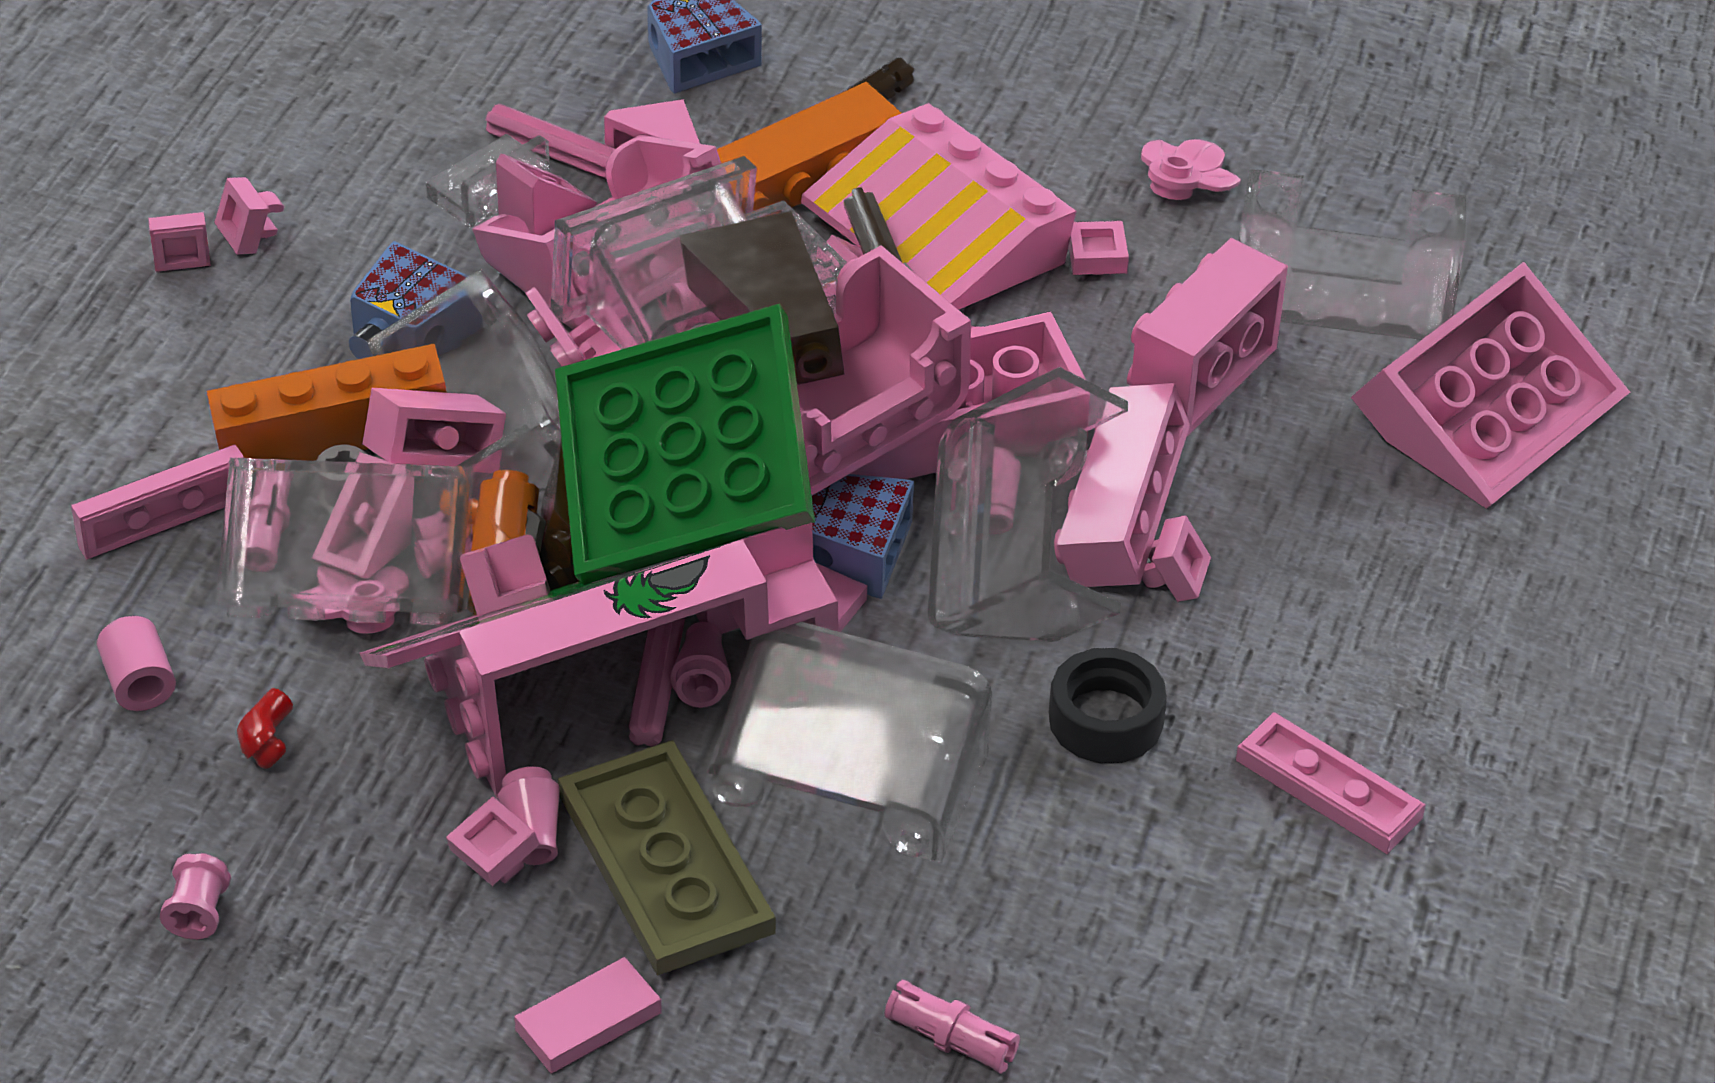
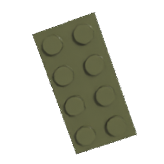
[558,740,776,976]

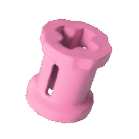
[160,853,231,940]

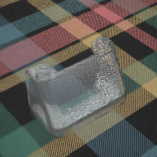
[367,269,561,510]
[705,622,992,863]

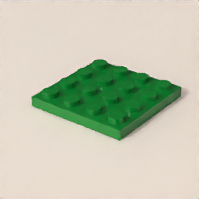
[555,303,815,585]

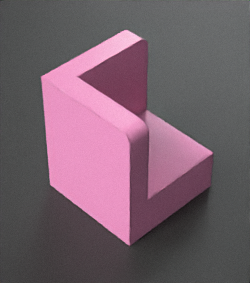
[460,534,550,616]

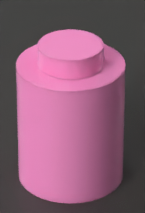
[97,616,176,711]

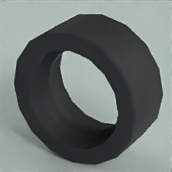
[1049,648,1167,763]

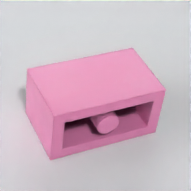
[363,388,506,470]

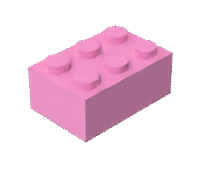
[1127,238,1288,436]

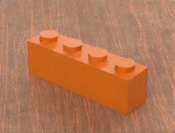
[717,82,902,222]
[207,344,447,475]

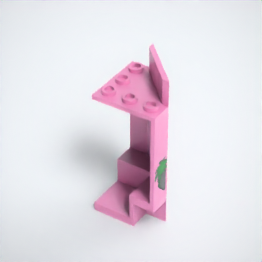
[359,523,840,798]

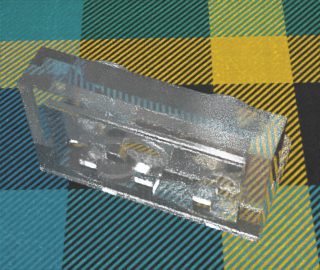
[426,133,550,228]

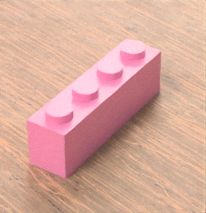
[1054,383,1190,588]

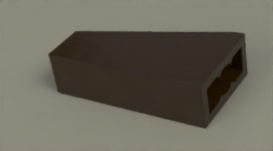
[679,211,845,385]

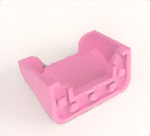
[472,135,740,329]

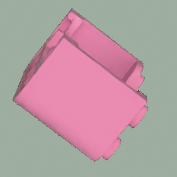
[797,245,971,495]

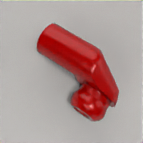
[237,688,293,769]

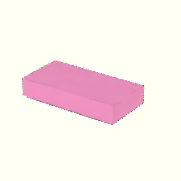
[514,957,661,1074]

